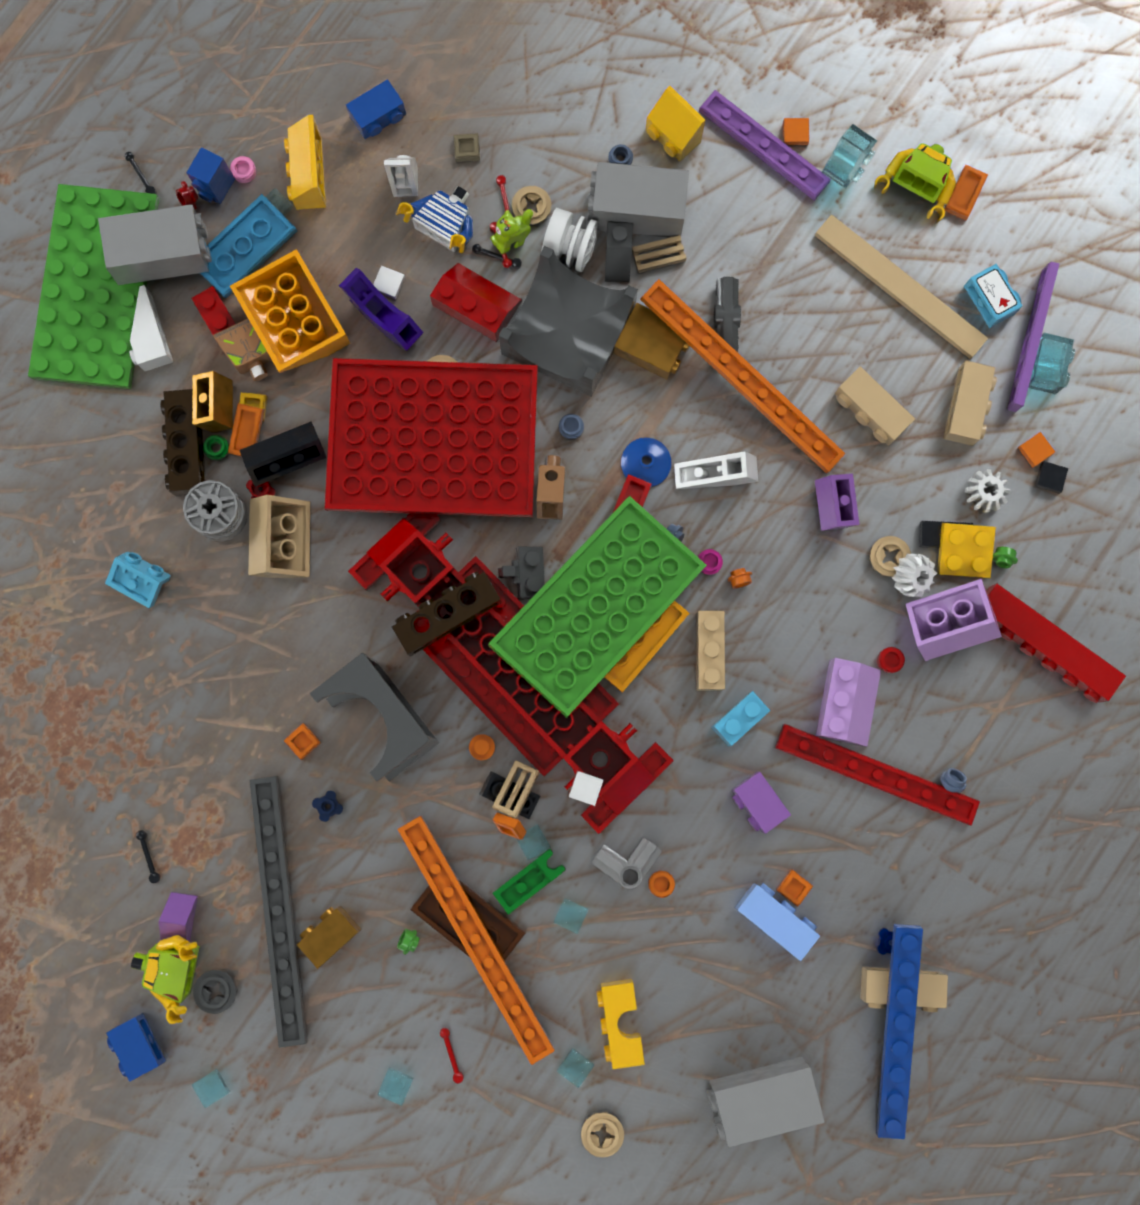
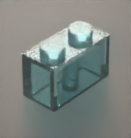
[822,124,877,189]
[1028,333,1075,394]

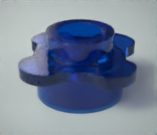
[877,928,893,955]

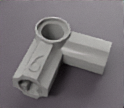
[591,838,662,889]

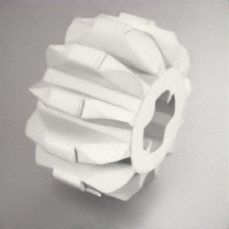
[964,469,1011,513]
[892,554,937,597]

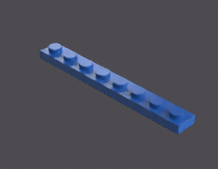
[876,924,923,1139]

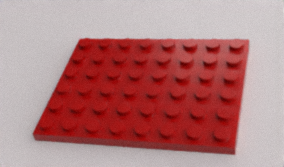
[325,358,538,517]

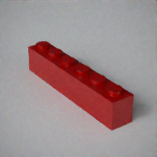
[986,583,1126,703]

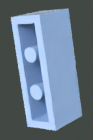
[735,883,820,961]

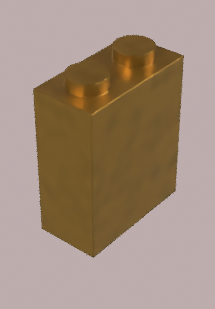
[613,303,690,380]

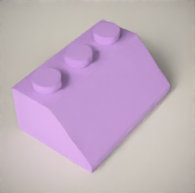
[906,579,1002,661]
[815,658,881,747]

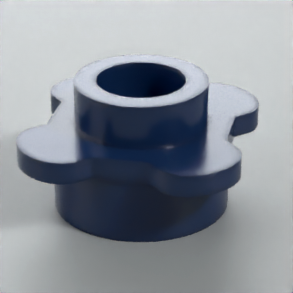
[312,791,343,822]

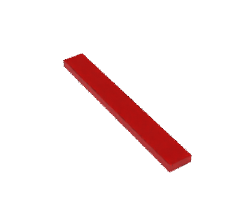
[774,724,980,826]

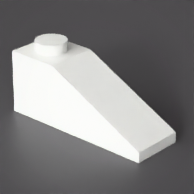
[384,155,418,197]
[129,285,173,371]
[674,451,758,489]

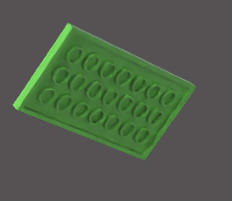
[28,184,160,389]
[488,496,707,718]

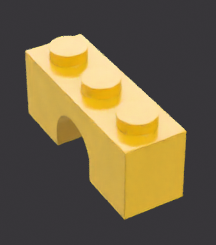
[596,979,645,1069]

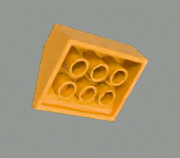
[230,249,351,373]

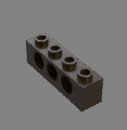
[160,389,206,497]
[392,572,502,657]

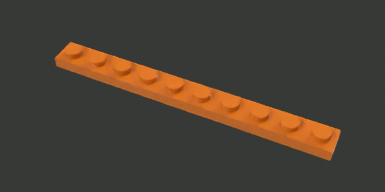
[640,279,846,473]
[397,815,555,1065]

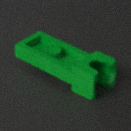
[492,848,566,915]

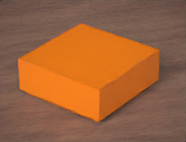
[783,118,809,145]
[1018,432,1055,468]
[284,723,322,760]
[493,812,526,840]
[776,869,813,907]

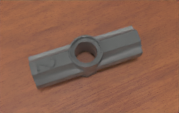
[713,276,741,352]

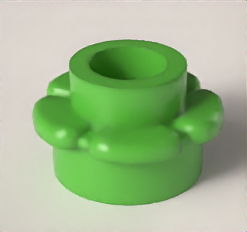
[992,546,1018,569]
[397,929,420,955]

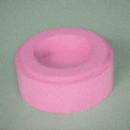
[230,156,257,183]

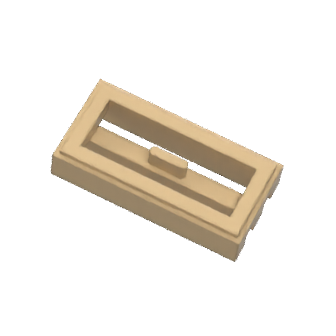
[632,235,687,273]
[492,760,540,819]

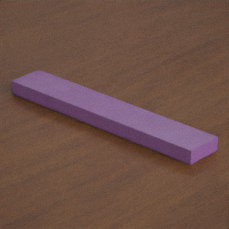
[699,90,831,201]
[1007,261,1059,412]

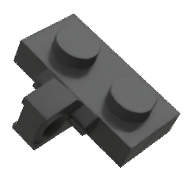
[498,546,545,599]

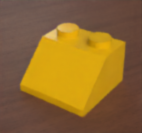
[646,86,706,161]

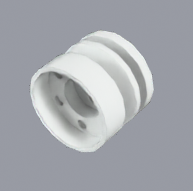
[541,208,598,272]

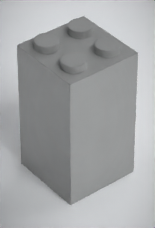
[588,162,689,237]
[98,205,212,285]
[706,1057,825,1148]

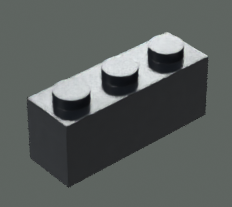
[239,421,327,487]

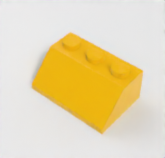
[284,115,326,210]

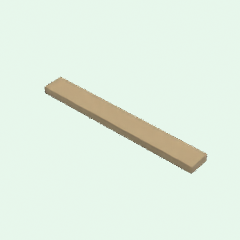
[814,214,988,359]

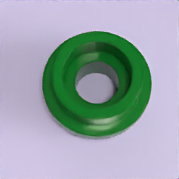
[203,435,229,460]

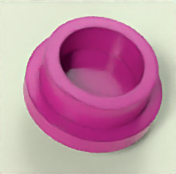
[698,549,723,575]

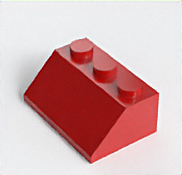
[430,263,522,343]

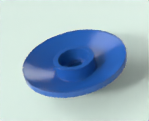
[621,438,672,487]

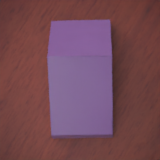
[159,892,198,942]

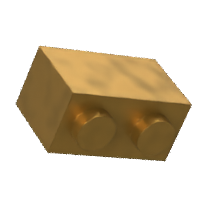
[193,371,233,433]
[297,906,362,969]

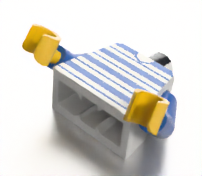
[396,186,473,253]

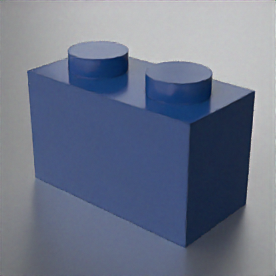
[346,79,406,139]
[186,147,235,204]
[106,1013,166,1082]

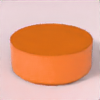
[648,870,675,898]

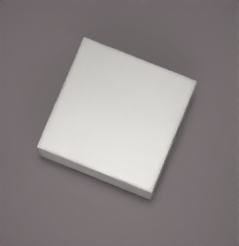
[373,266,405,300]
[569,771,603,806]

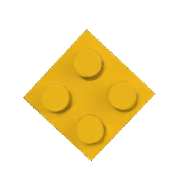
[937,523,996,578]

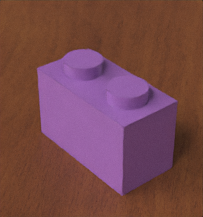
[815,473,860,531]
[732,772,791,834]

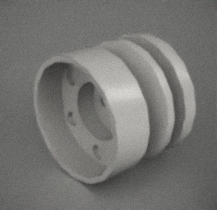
[183,480,248,542]

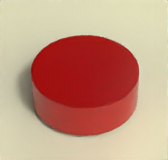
[877,647,905,673]

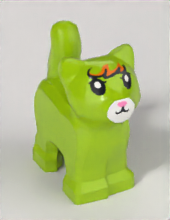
[490,209,533,254]

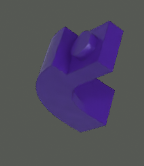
[339,268,424,351]

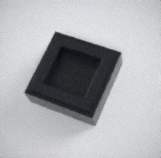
[1035,461,1069,494]

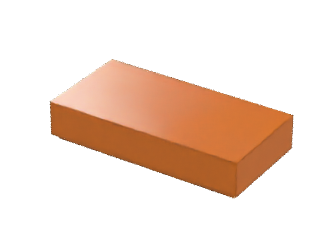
[944,165,988,220]
[228,403,265,456]

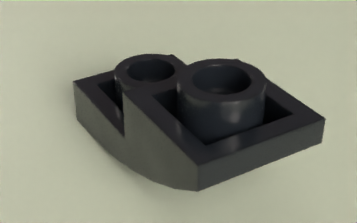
[479,771,541,819]

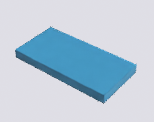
[200,194,298,299]

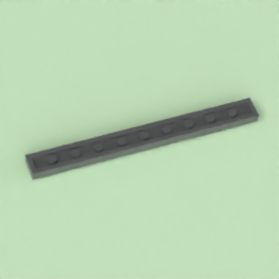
[250,776,307,1048]

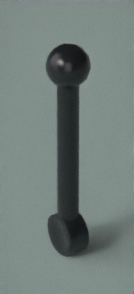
[124,151,156,194]
[472,244,522,269]
[136,830,161,884]

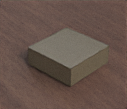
[454,133,480,162]

